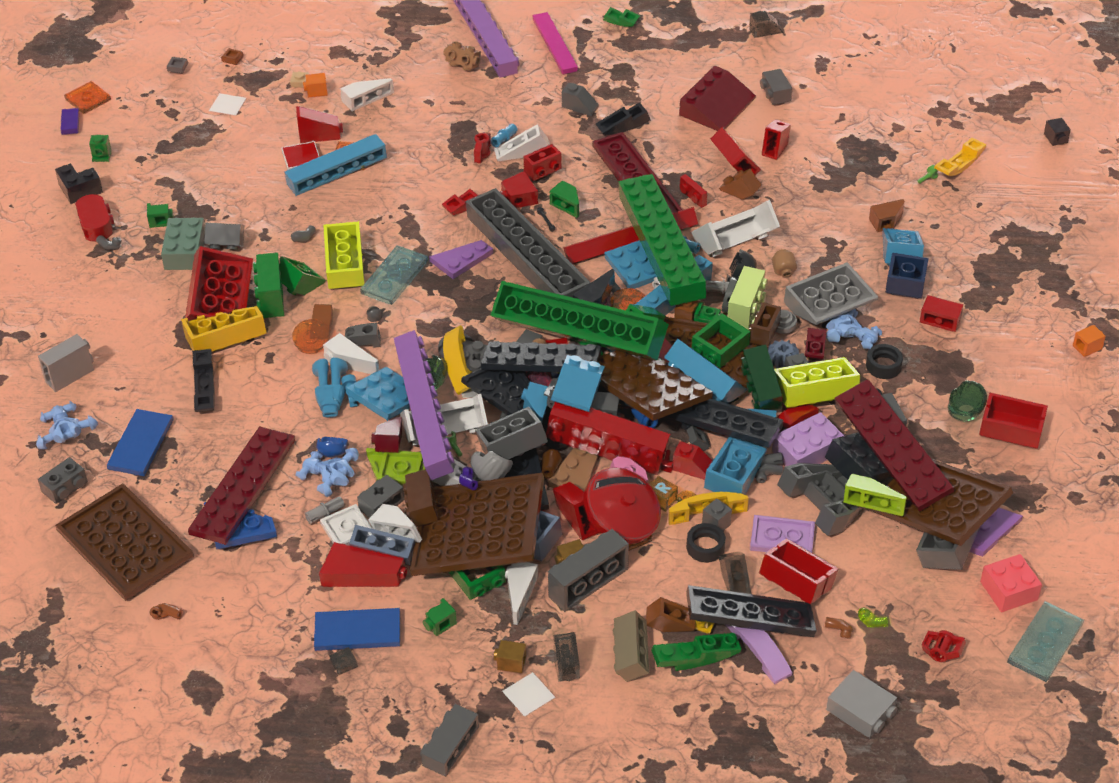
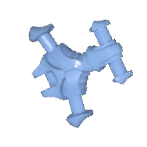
[826,309,882,349]
[36,401,98,450]
[295,448,359,497]

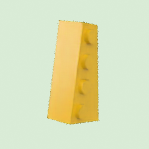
[181,306,267,351]

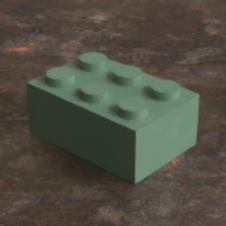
[161,218,205,270]

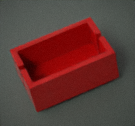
[979,392,1048,449]
[759,538,838,604]

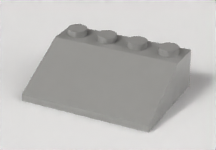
[784,262,878,325]

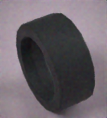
[866,344,903,379]
[686,523,726,563]

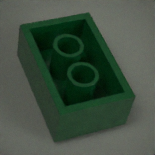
[741,344,782,412]

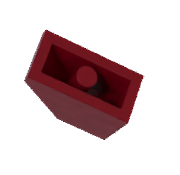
[371,417,402,453]

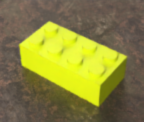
[323,221,365,289]
[774,357,860,408]

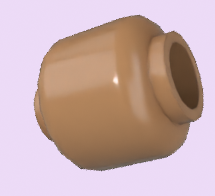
[772,249,797,277]

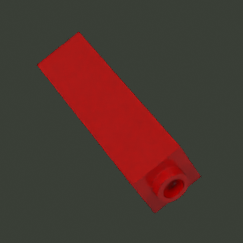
[710,127,761,175]
[319,542,407,587]

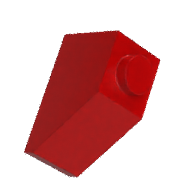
[673,441,712,480]

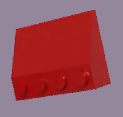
[185,246,253,321]

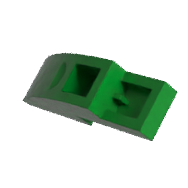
[651,633,742,671]

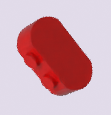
[75,194,115,242]

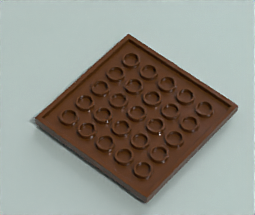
[410,473,544,576]

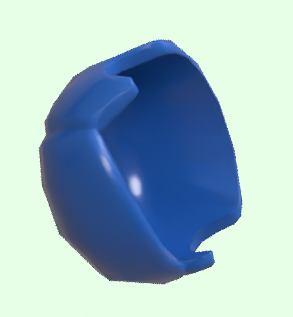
[316,437,348,458]

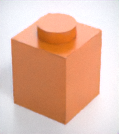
[303,73,328,98]
[1073,325,1106,357]

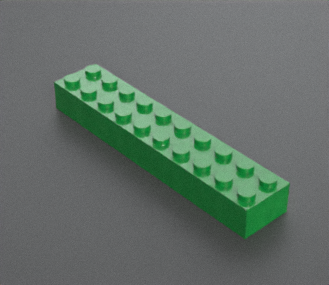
[618,174,706,306]
[490,281,669,361]

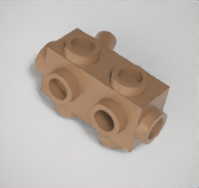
[444,42,481,71]

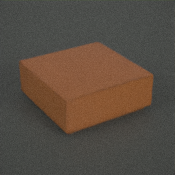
[221,48,243,65]

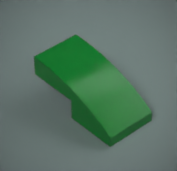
[603,7,640,27]

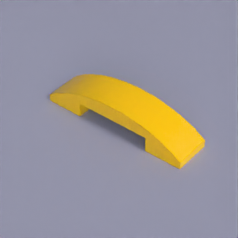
[934,138,987,176]
[443,325,472,395]
[668,492,749,525]

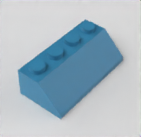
[664,339,747,403]

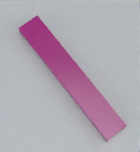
[532,12,578,75]

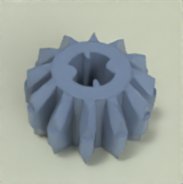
[768,339,799,369]

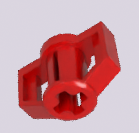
[474,132,491,164]
[922,630,966,662]

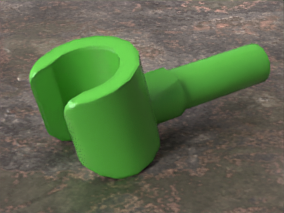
[917,165,938,184]
[445,431,462,457]

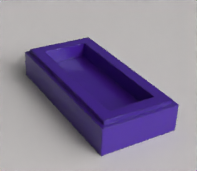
[61,108,79,135]

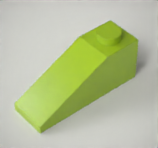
[843,474,907,516]

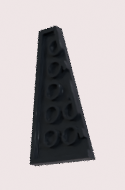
[461,369,567,450]

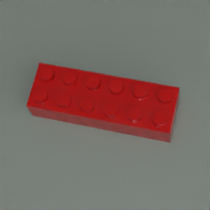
[546,402,670,475]

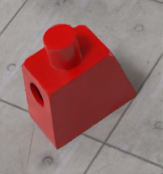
[761,120,791,160]
[500,171,538,208]

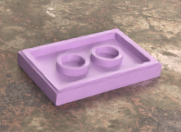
[750,515,815,553]

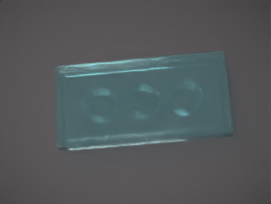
[360,245,428,305]
[1007,601,1084,682]

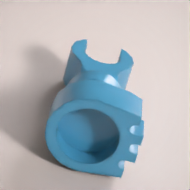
[341,374,358,407]

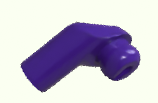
[459,467,478,490]

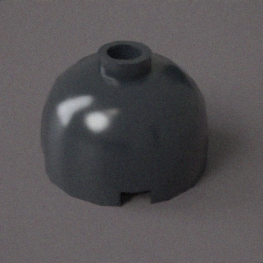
[726,249,757,282]

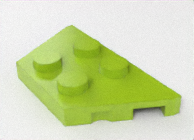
[366,448,425,486]

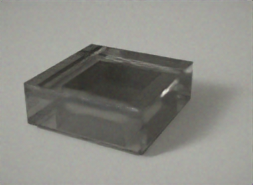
[329,647,358,675]

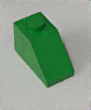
[549,180,579,218]

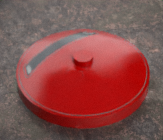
[583,468,661,544]

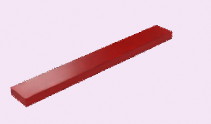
[563,207,698,264]

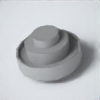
[776,310,797,334]

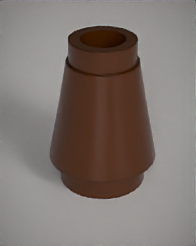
[542,449,562,478]

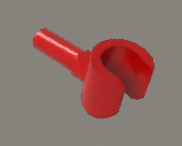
[661,450,673,473]

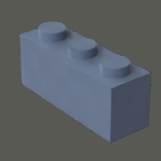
[349,525,415,566]

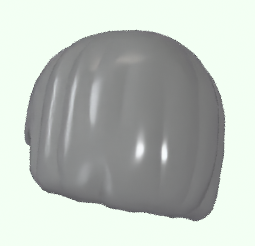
[471,451,513,481]

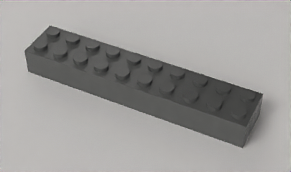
[466,188,591,298]

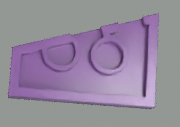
[429,240,493,279]
[970,508,1023,557]

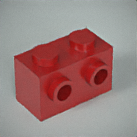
[523,144,562,181]

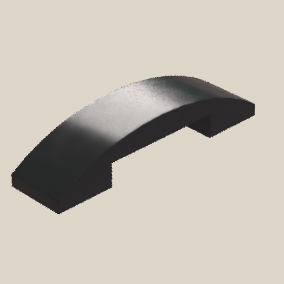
[192,349,215,412]

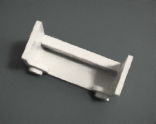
[691,200,780,257]
[400,394,488,446]

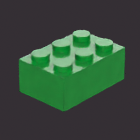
[253,252,284,318]

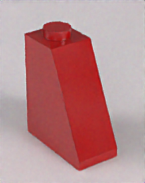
[296,106,343,143]
[553,482,600,540]

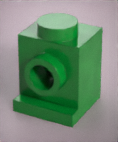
[89,135,112,162]
[147,203,174,228]
[694,302,721,324]
[423,598,457,637]

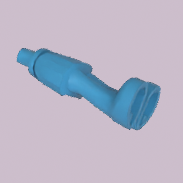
[312,358,348,417]

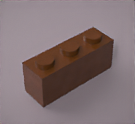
[403,469,438,527]

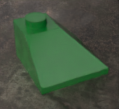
[279,256,326,295]

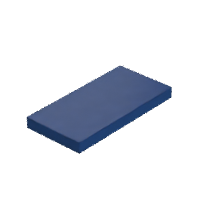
[107,409,173,476]
[314,608,400,651]

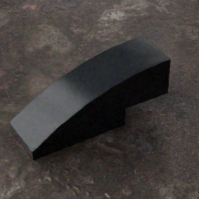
[596,102,651,135]

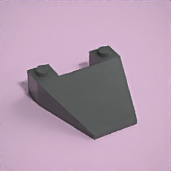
[777,463,864,536]

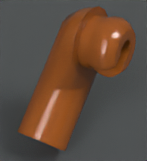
[150,603,183,619]
[825,617,853,639]

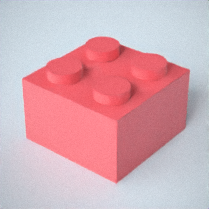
[980,554,1042,613]

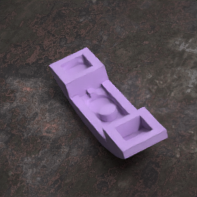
[726,625,792,684]

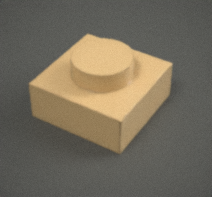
[290,72,309,88]

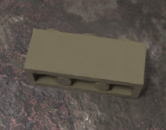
[613,610,649,682]

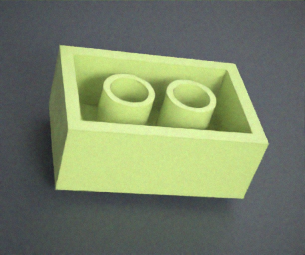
[728,266,767,330]

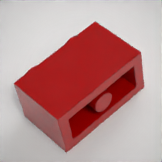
[919,295,964,332]

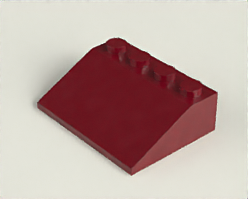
[679,65,756,131]

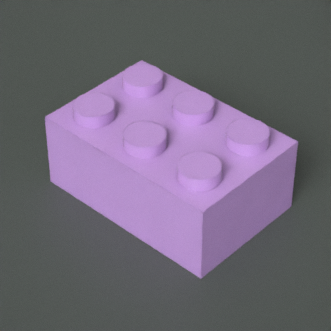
[772,412,844,466]

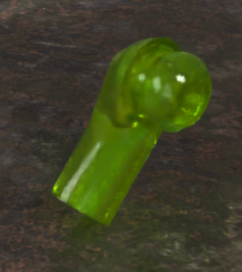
[858,607,888,628]

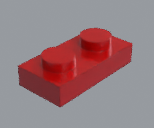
[679,174,708,208]

